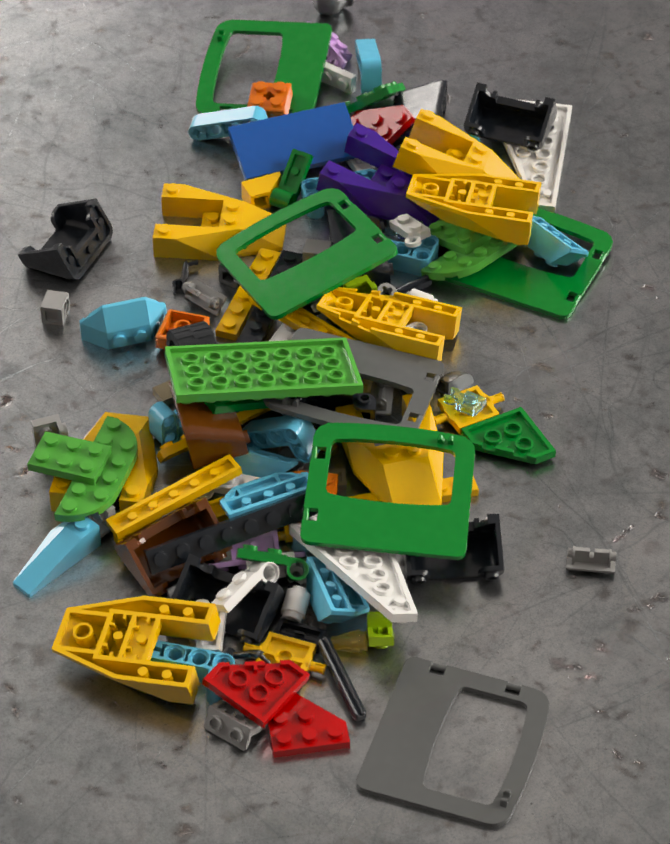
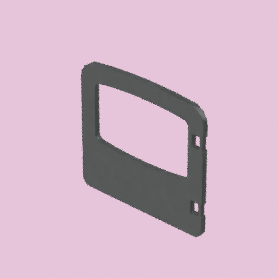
[263,328,444,429]
[356,657,550,828]

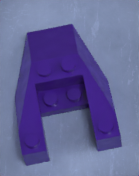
[316,123,440,227]

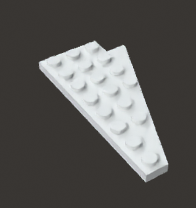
[503,99,572,213]
[289,515,418,624]

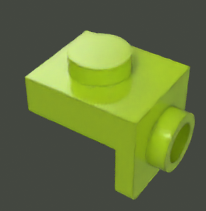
[343,275,377,294]
[367,611,394,649]

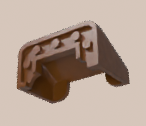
[169,381,250,469]
[113,497,233,597]

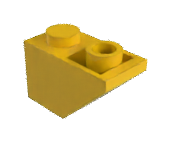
[241,172,281,209]

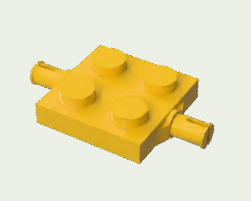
[434,385,505,434]
[242,631,326,675]

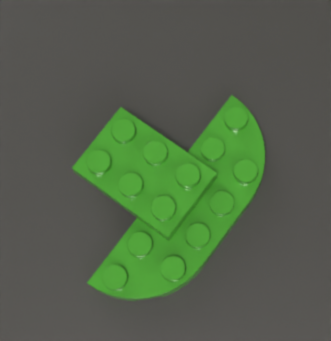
[421,219,517,281]
[27,416,138,522]

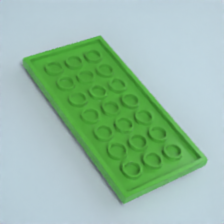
[165,337,364,404]

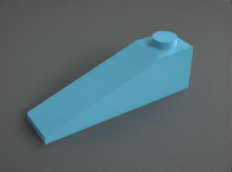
[13,516,101,598]

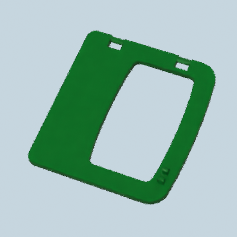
[196,19,332,114]
[216,188,398,320]
[444,208,613,320]
[300,423,475,560]

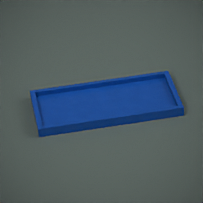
[228,102,356,181]

